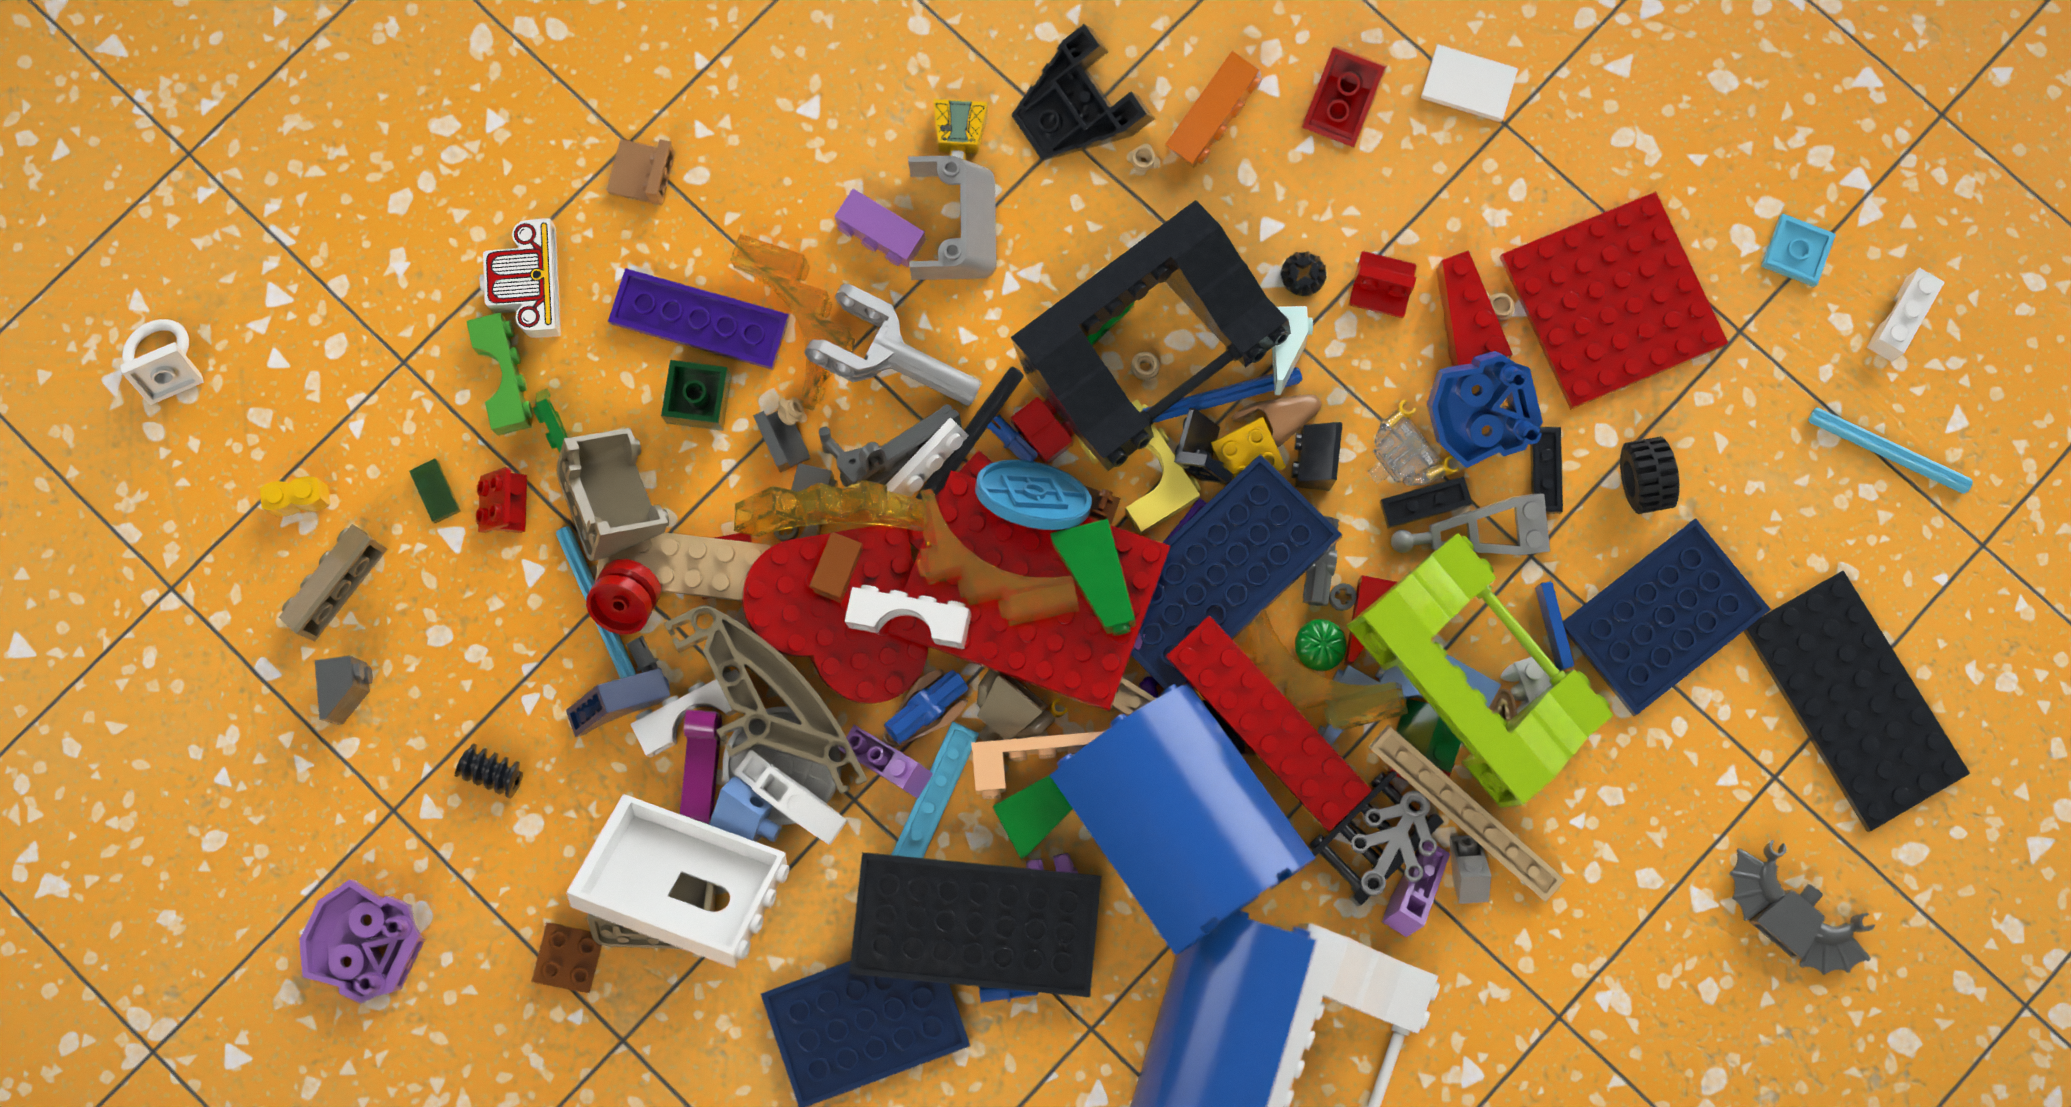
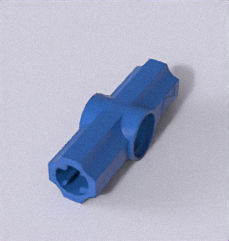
[884,669,969,745]

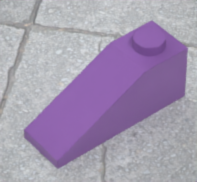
[1382,842,1450,937]

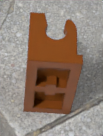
[810,532,863,603]

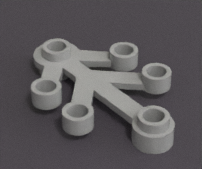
[1351,791,1437,896]

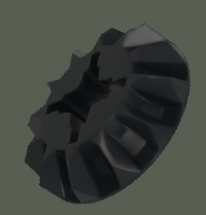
[1281,251,1327,296]

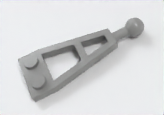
[1391,493,1550,555]

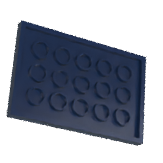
[1563,518,1771,716]
[761,961,971,1107]

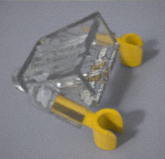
[1367,399,1459,486]

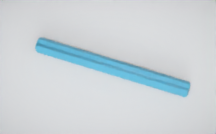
[1808,408,1973,494]
[556,526,636,679]

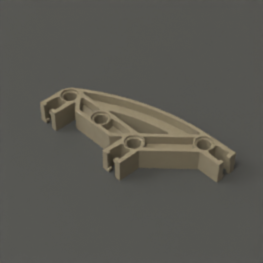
[664,605,867,795]

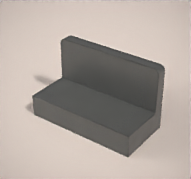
[753,411,810,472]

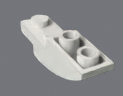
[734,749,848,845]

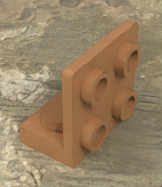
[607,139,676,205]

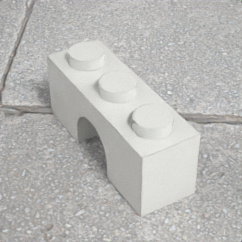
[1867,268,1944,362]

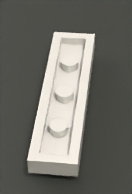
[870,418,969,519]

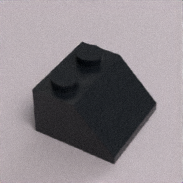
[1291,422,1343,491]

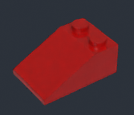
[1302,46,1388,147]

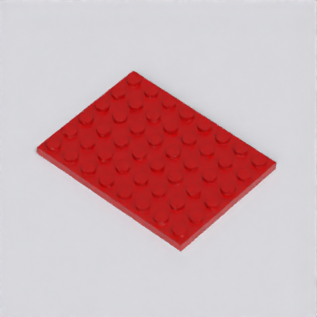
[888,470,1170,712]

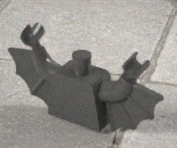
[1729,840,1875,975]

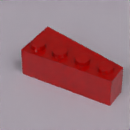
[1436,250,1513,366]

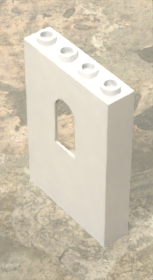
[566,794,790,968]

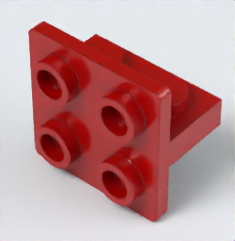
[1349,251,1417,318]
[476,467,527,533]

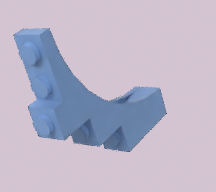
[1317,655,1501,746]

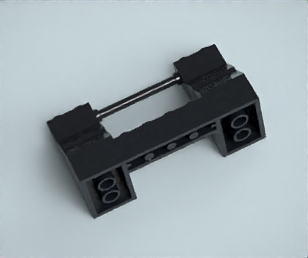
[1011,200,1291,471]

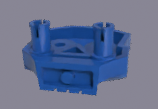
[1427,351,1543,468]

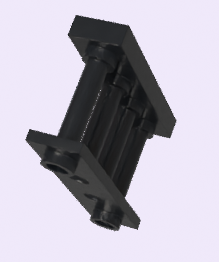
[1308,771,1444,906]

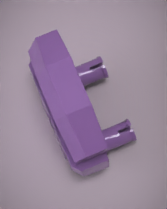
[299,880,425,1003]

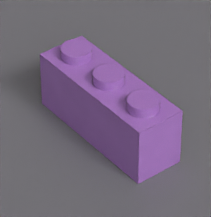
[834,189,926,268]

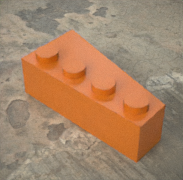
[1165,51,1262,168]

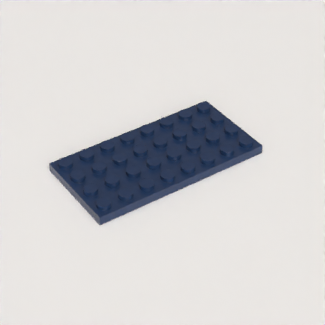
[1131,454,1342,690]

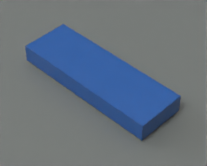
[1535,581,1574,671]

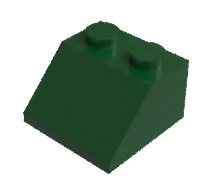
[1395,699,1461,774]

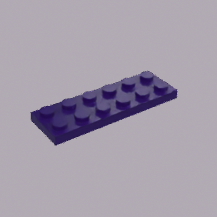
[608,268,790,370]

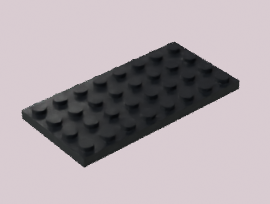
[1744,570,1970,832]
[849,852,1101,997]

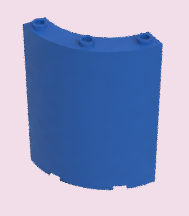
[1050,683,1316,956]
[1130,910,1316,1107]

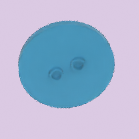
[975,460,1092,530]

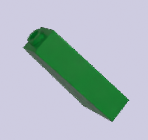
[1050,519,1136,636]
[992,774,1073,860]

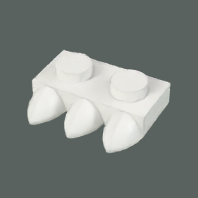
[1500,657,1552,714]

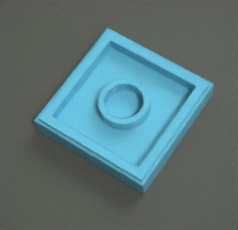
[1761,213,1836,287]

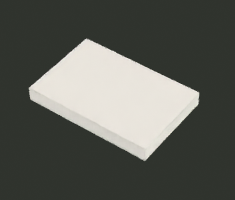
[1421,44,1518,123]

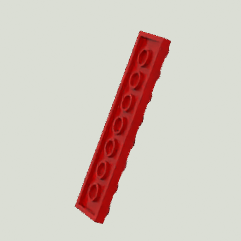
[1165,615,1372,831]

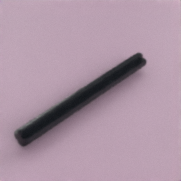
[913,367,1024,510]

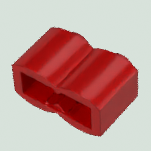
[1010,396,1074,465]

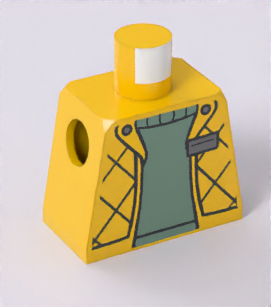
[933,99,988,160]

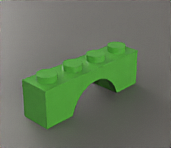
[466,313,533,436]

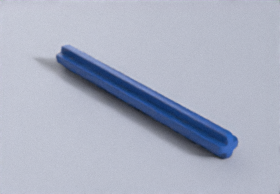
[1142,367,1302,423]

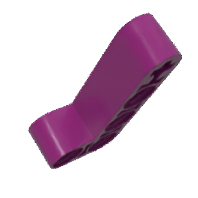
[680,710,722,825]

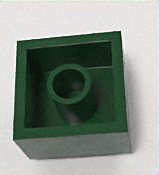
[661,360,732,431]

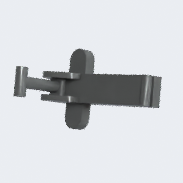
[819,404,962,500]

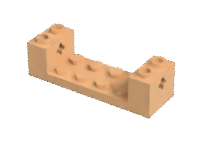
[972,731,1105,799]

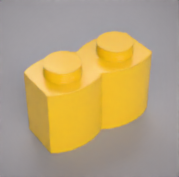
[259,476,330,516]

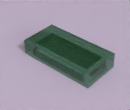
[409,459,461,524]

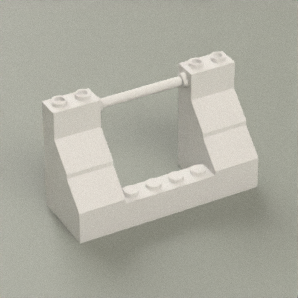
[1267,923,1440,1107]

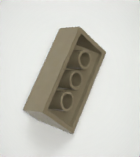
[279,524,387,642]

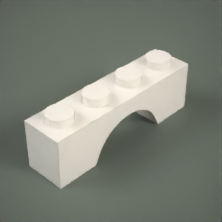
[845,585,971,649]
[630,668,740,758]

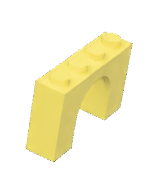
[1078,399,1201,536]

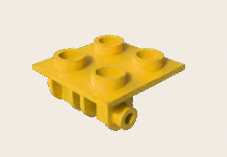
[1211,417,1286,481]

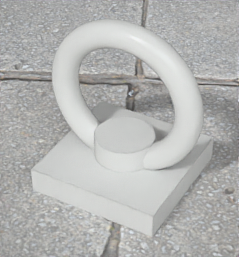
[120,319,204,405]

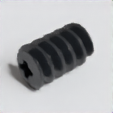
[455,743,523,799]

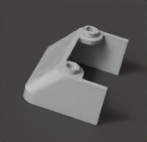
[908,156,996,280]

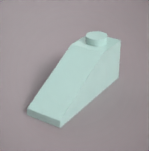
[1272,306,1313,395]

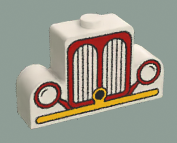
[479,218,561,338]

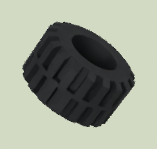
[1620,436,1680,514]

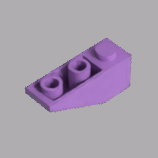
[839,725,933,799]

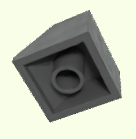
[315,656,373,725]

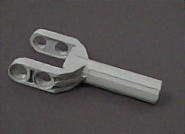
[804,284,981,407]

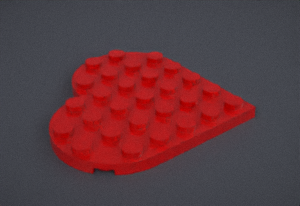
[742,521,928,704]

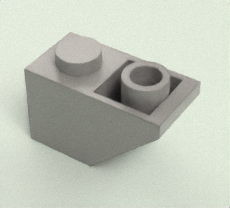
[1450,835,1491,904]

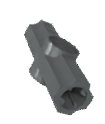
[1302,516,1339,606]

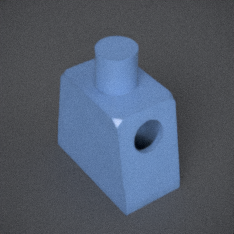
[709,776,782,842]

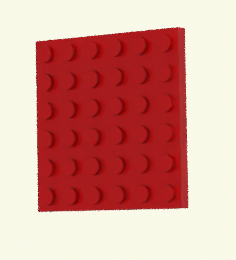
[1500,192,1728,410]

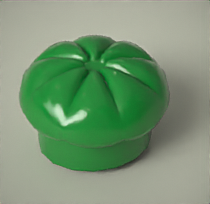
[1295,619,1347,671]

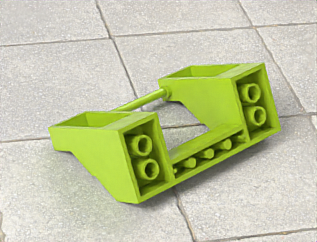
[1346,533,1613,808]

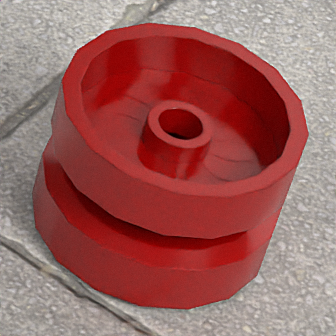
[586,559,661,635]

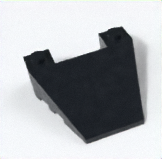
[1011,24,1155,161]

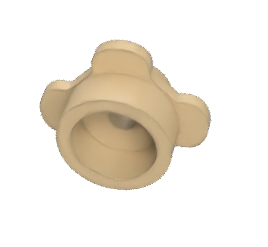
[1127,143,1160,176]
[778,397,807,426]

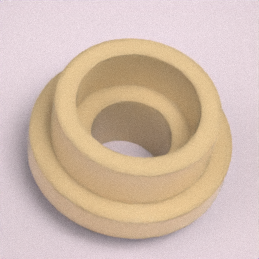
[1131,352,1160,380]

